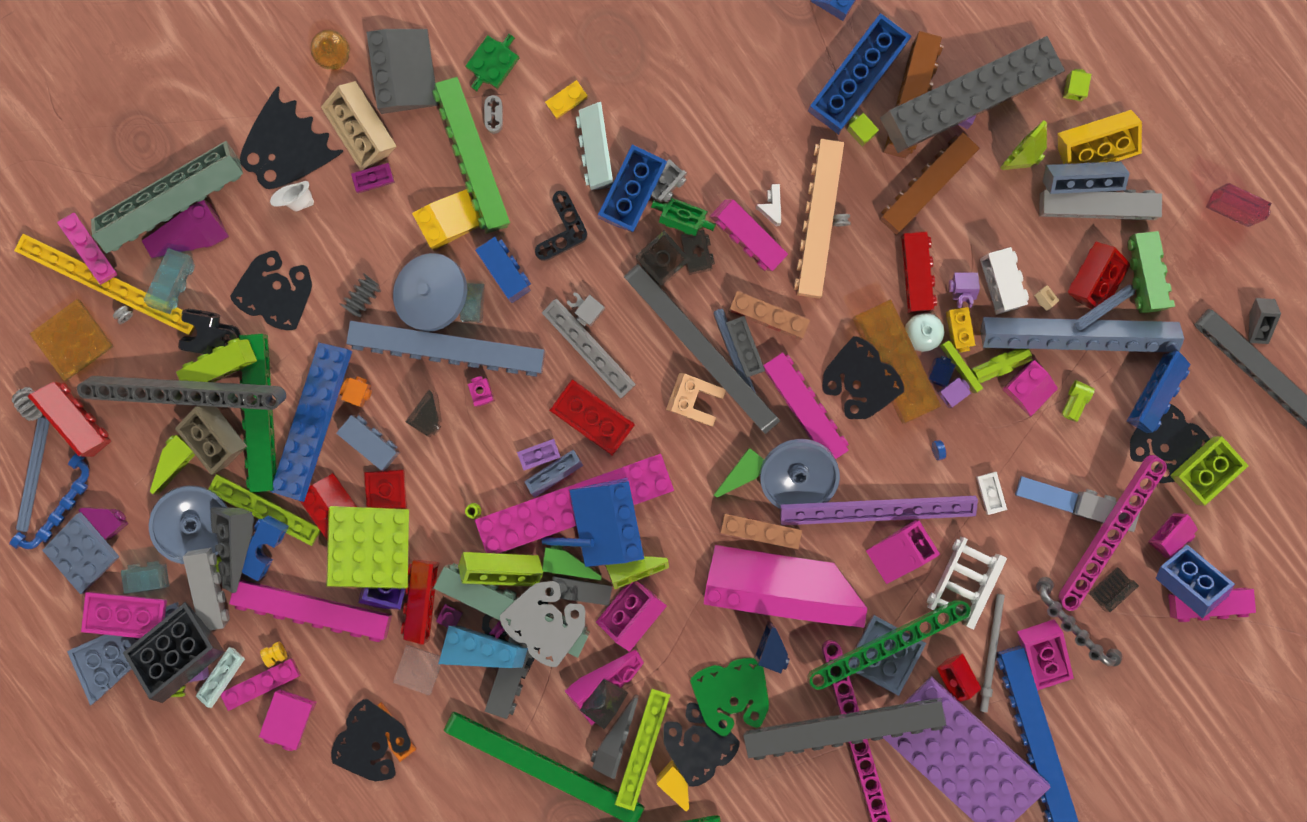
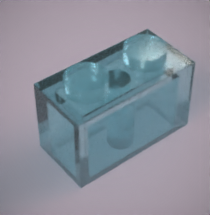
[121,561,170,594]

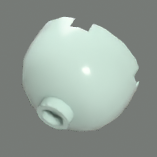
[904,313,944,352]

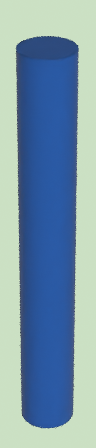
[542,537,595,547]

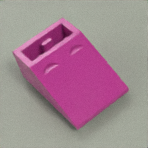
[866,520,940,584]

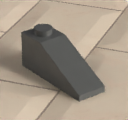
[550,575,612,606]

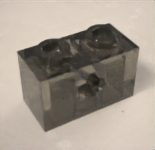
[680,230,715,275]

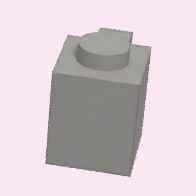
[567,292,605,327]

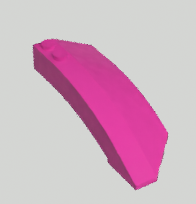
[704,545,867,628]

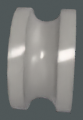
[833,214,851,227]
[113,305,133,324]

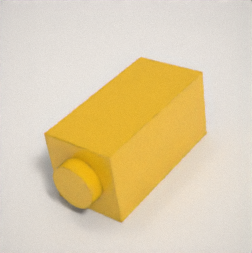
[946,307,976,353]

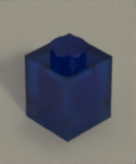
[926,356,956,388]

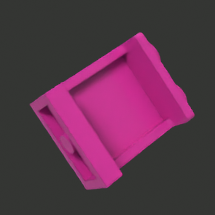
[259,689,317,751]

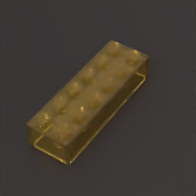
[852,299,941,424]

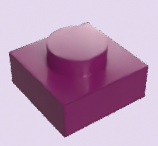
[436,604,463,628]

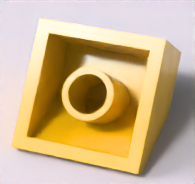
[656,760,689,812]

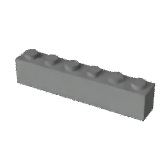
[1039,188,1162,220]

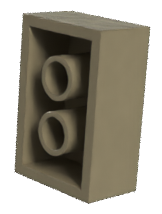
[175,406,247,475]

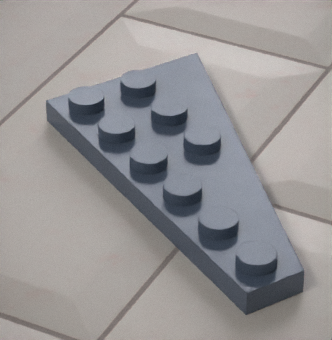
[67,602,180,706]

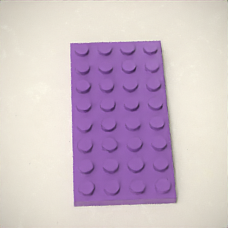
[883,676,1051,822]

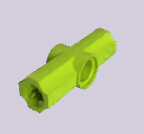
[971,349,1033,383]

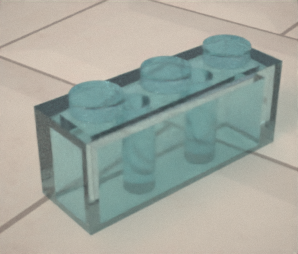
[144,248,195,314]

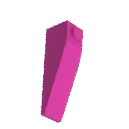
[565,650,644,726]

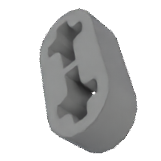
[484,95,503,134]

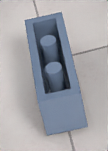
[336,415,400,471]

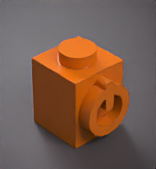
[340,376,372,407]

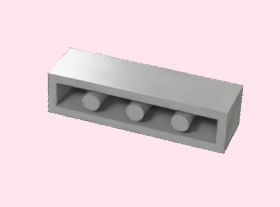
[183,548,230,630]

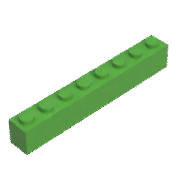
[432,77,510,234]

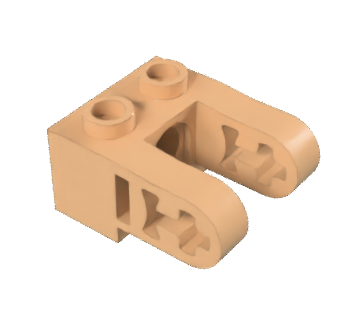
[666,373,726,427]

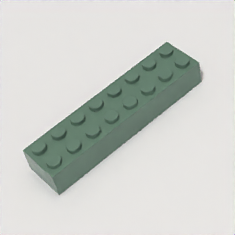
[91,141,243,254]
[434,563,590,658]

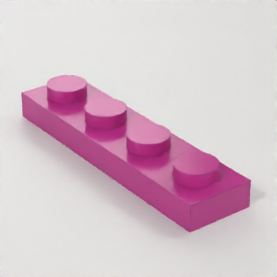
[57,213,117,285]
[221,658,301,711]

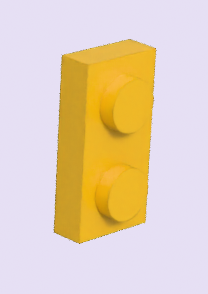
[545,80,588,119]

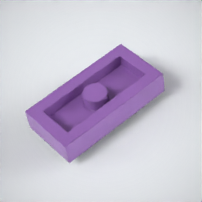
[517,439,561,471]

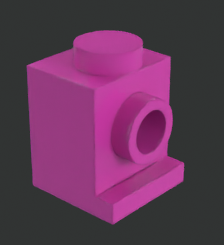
[468,376,495,407]

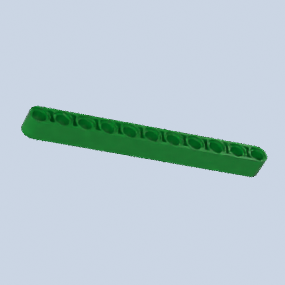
[444,712,645,822]

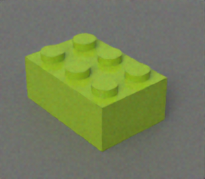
[1170,436,1248,506]

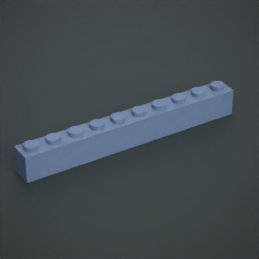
[980,317,1185,352]
[346,321,546,377]

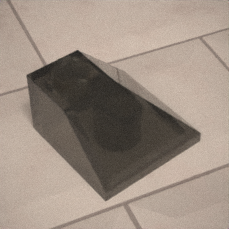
[405,390,442,437]

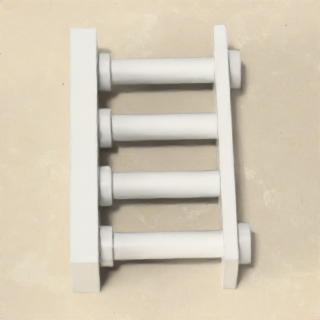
[927,537,1007,630]

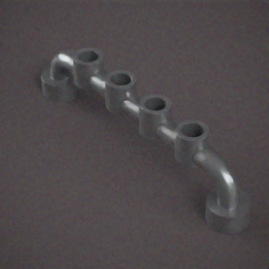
[1036,577,1123,666]

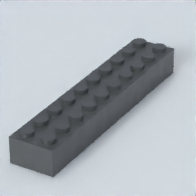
[880,36,1065,153]

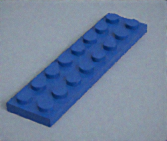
[270,342,352,502]

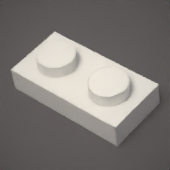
[976,472,1007,515]

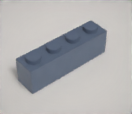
[1043,161,1130,194]

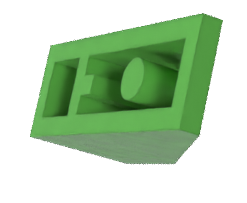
[714,448,764,497]
[542,545,602,580]

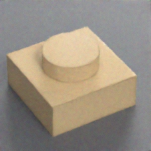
[1034,285,1059,311]

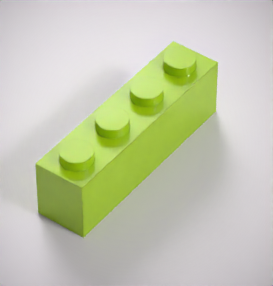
[176,338,257,382]
[458,552,543,586]

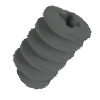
[339,273,381,317]

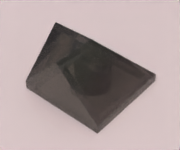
[580,678,628,729]

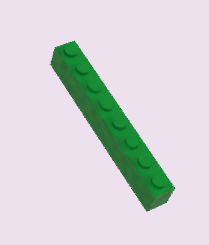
[239,334,277,492]

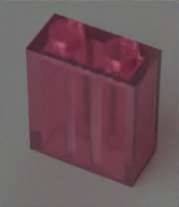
[1206,183,1272,227]

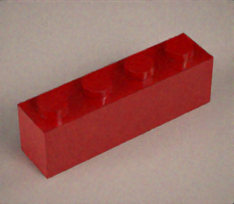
[901,232,937,313]

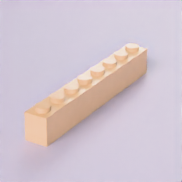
[794,139,844,299]

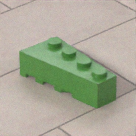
[1128,231,1175,313]

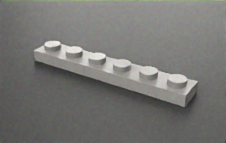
[542,299,636,398]

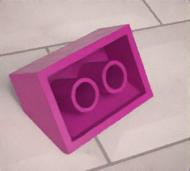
[596,581,667,652]

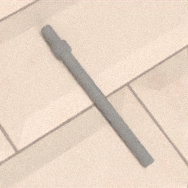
[980,594,1005,712]

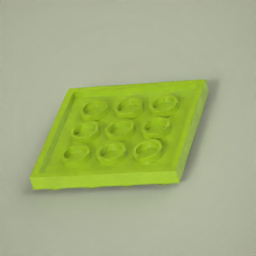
[326,506,409,589]

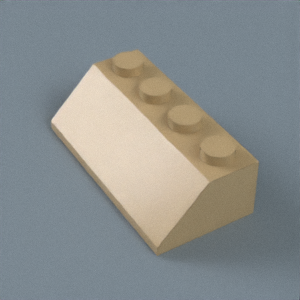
[321,81,397,171]

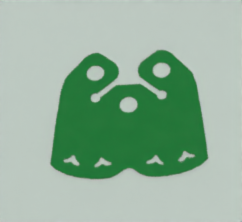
[690,658,769,736]

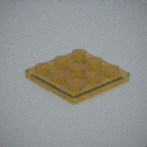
[29,299,114,381]

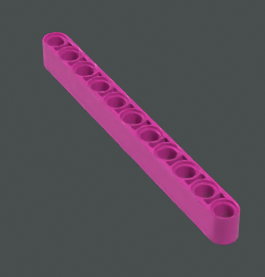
[822,640,891,822]

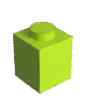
[1063,69,1092,101]
[847,113,879,147]

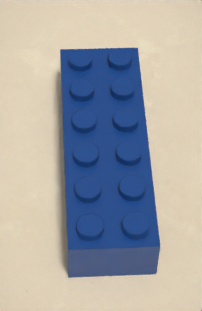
[808,13,912,135]

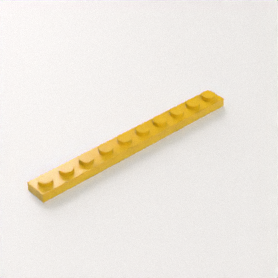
[14,234,195,335]

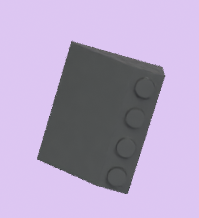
[366,29,439,114]

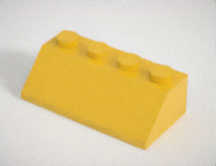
[1057,110,1142,164]

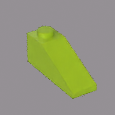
[150,435,195,494]
[605,556,669,589]

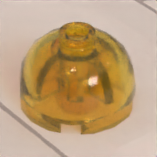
[310,29,350,70]

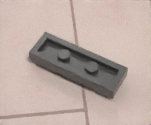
[726,316,765,378]

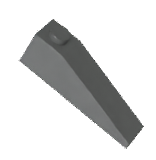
[211,507,254,593]

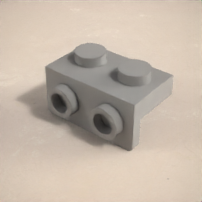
[651,159,687,203]

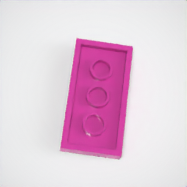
[81,592,167,638]

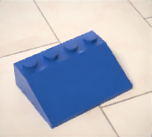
[569,478,644,567]

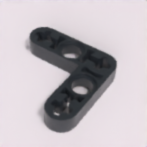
[535,191,588,261]

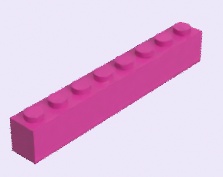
[229,580,392,642]

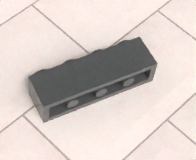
[484,637,536,719]

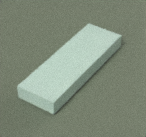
[196,647,245,708]

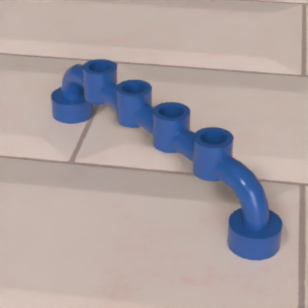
[9,454,89,549]

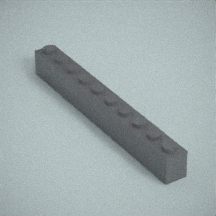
[743,698,946,760]

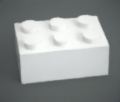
[980,247,1029,315]

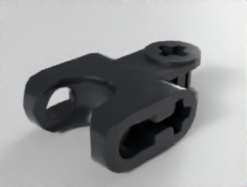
[178,308,241,354]

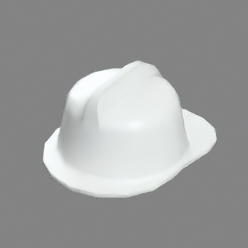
[270,181,314,211]

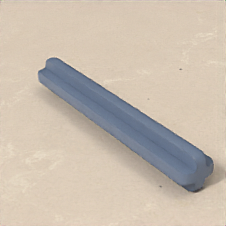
[1074,285,1135,330]

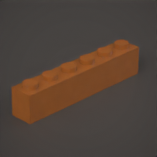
[880,132,980,235]

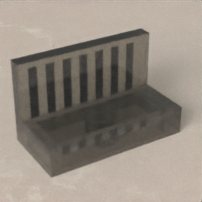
[1088,567,1139,612]

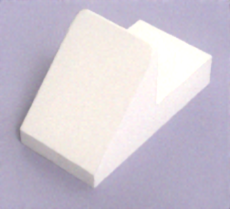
[756,184,781,226]

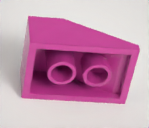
[1017,619,1074,691]

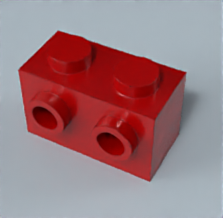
[937,653,982,702]

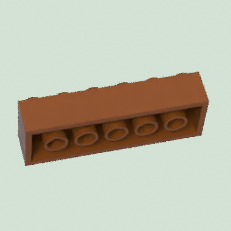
[883,31,943,159]

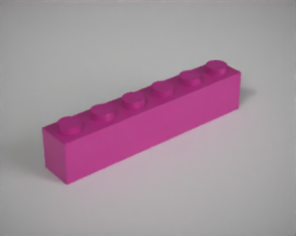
[763,352,849,459]

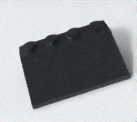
[123,602,225,703]

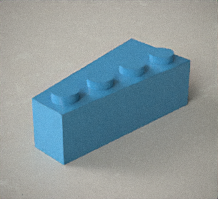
[438,626,528,668]

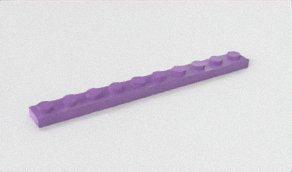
[780,496,978,525]

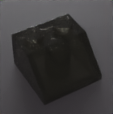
[635,230,691,288]

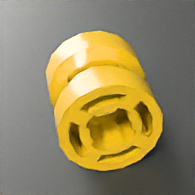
[260,641,288,668]

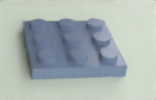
[42,512,119,594]
[848,615,927,696]

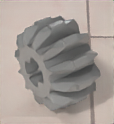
[12,387,43,421]

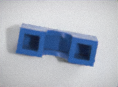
[242,515,289,581]

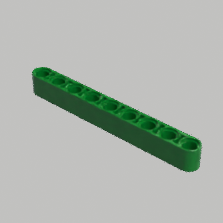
[807,600,971,690]

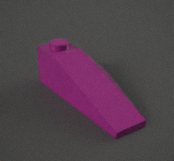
[142,200,229,258]

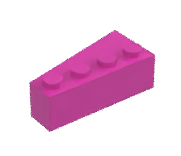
[709,199,788,271]

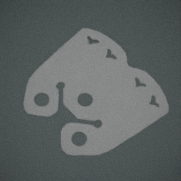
[500,581,585,667]

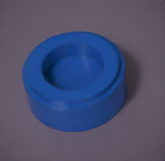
[932,440,946,461]

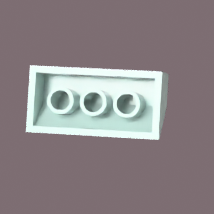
[576,102,613,190]

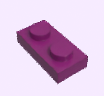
[351,163,395,194]

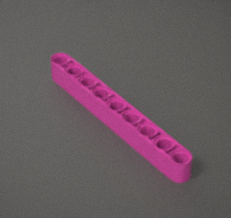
[1058,455,1167,611]

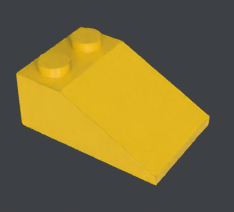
[412,189,480,251]

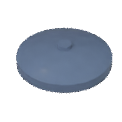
[393,253,467,332]
[760,439,840,508]
[149,486,227,564]

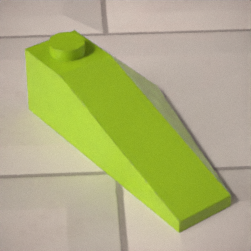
[1000,120,1047,170]

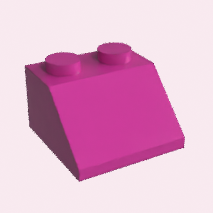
[1002,360,1058,417]
[1148,513,1198,558]

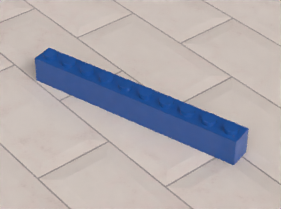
[996,646,1079,822]

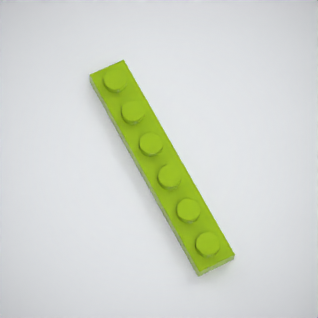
[209,474,320,546]
[615,689,670,811]

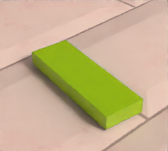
[940,340,983,393]

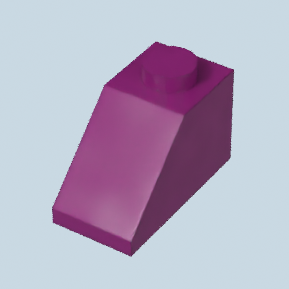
[78,507,128,540]

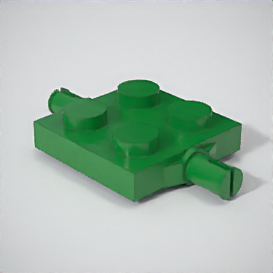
[465,33,520,92]
[651,198,716,236]

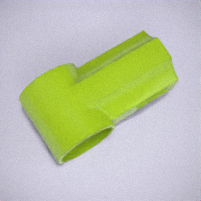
[1061,380,1095,422]

